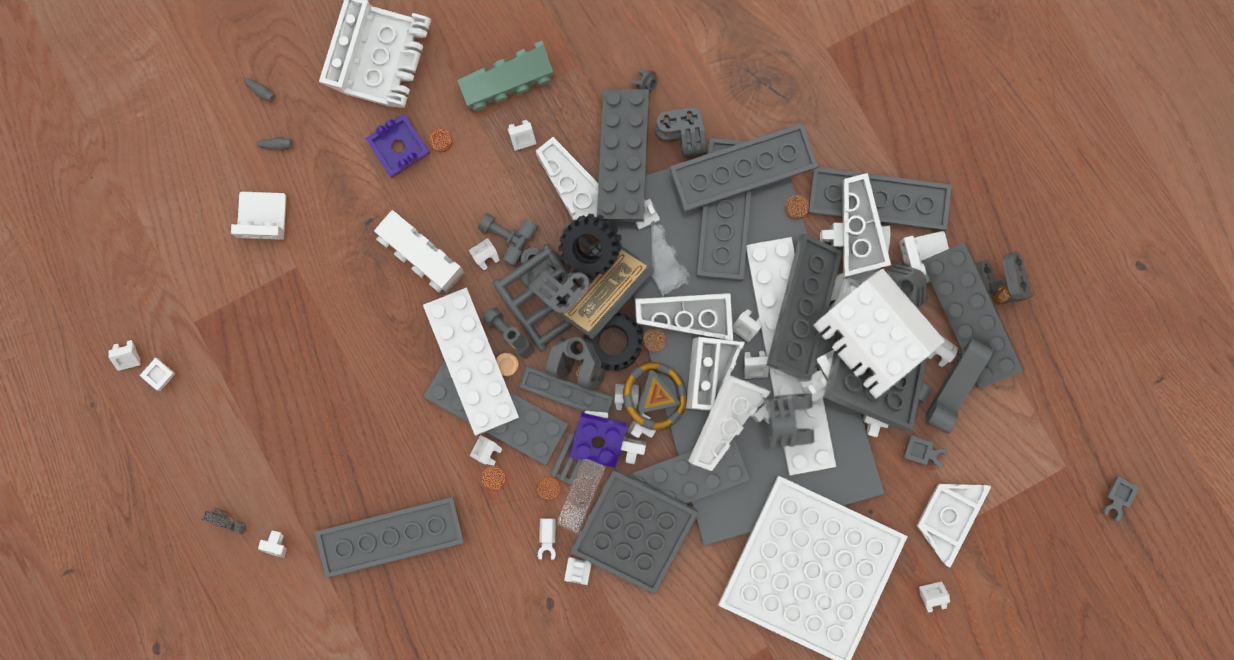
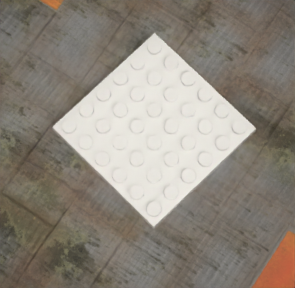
[718,476,908,660]

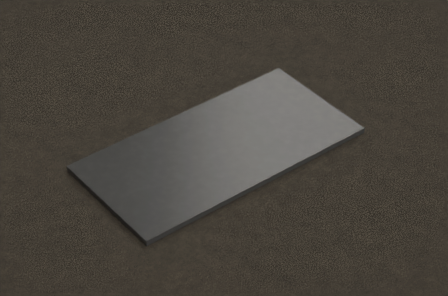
[612,168,885,545]

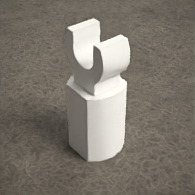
[538,518,556,560]

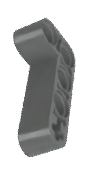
[926,338,993,434]

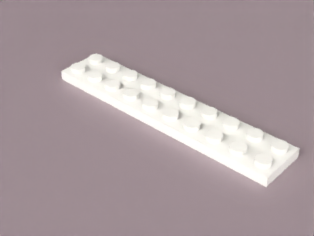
[746,237,836,475]

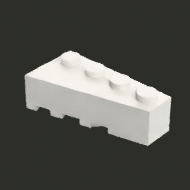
[842,173,891,277]
[374,210,465,293]
[635,293,733,341]

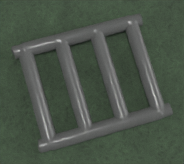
[492,243,579,352]

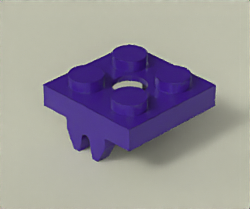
[365,114,430,178]
[570,412,627,468]

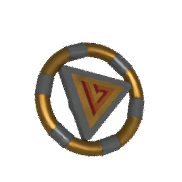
[623,362,687,430]

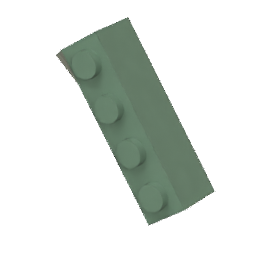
[457,40,554,111]

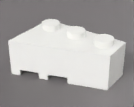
[686,337,745,411]

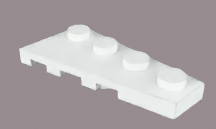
[536,137,598,220]
[689,374,770,471]

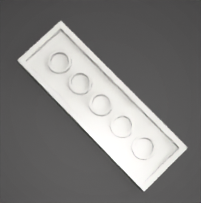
[423,288,519,436]

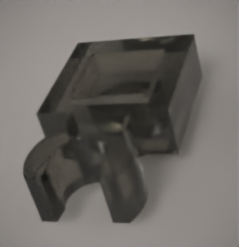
[202,508,247,534]

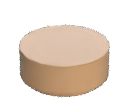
[496,353,519,376]

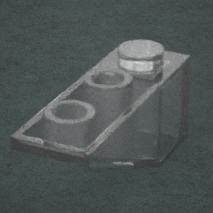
[650,221,690,297]
[556,458,606,534]

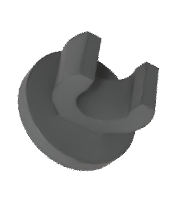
[632,69,657,92]

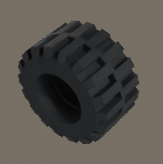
[559,214,622,277]
[584,312,643,372]

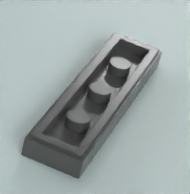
[519,366,614,414]

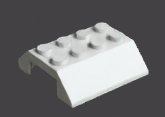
[319,0,431,108]
[813,268,945,399]

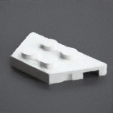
[916,484,991,568]

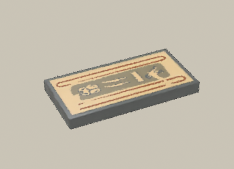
[560,247,654,340]

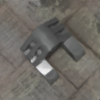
[655,107,706,158]
[976,252,1033,306]
[886,261,929,308]
[528,269,589,313]
[546,337,605,389]
[766,394,815,448]

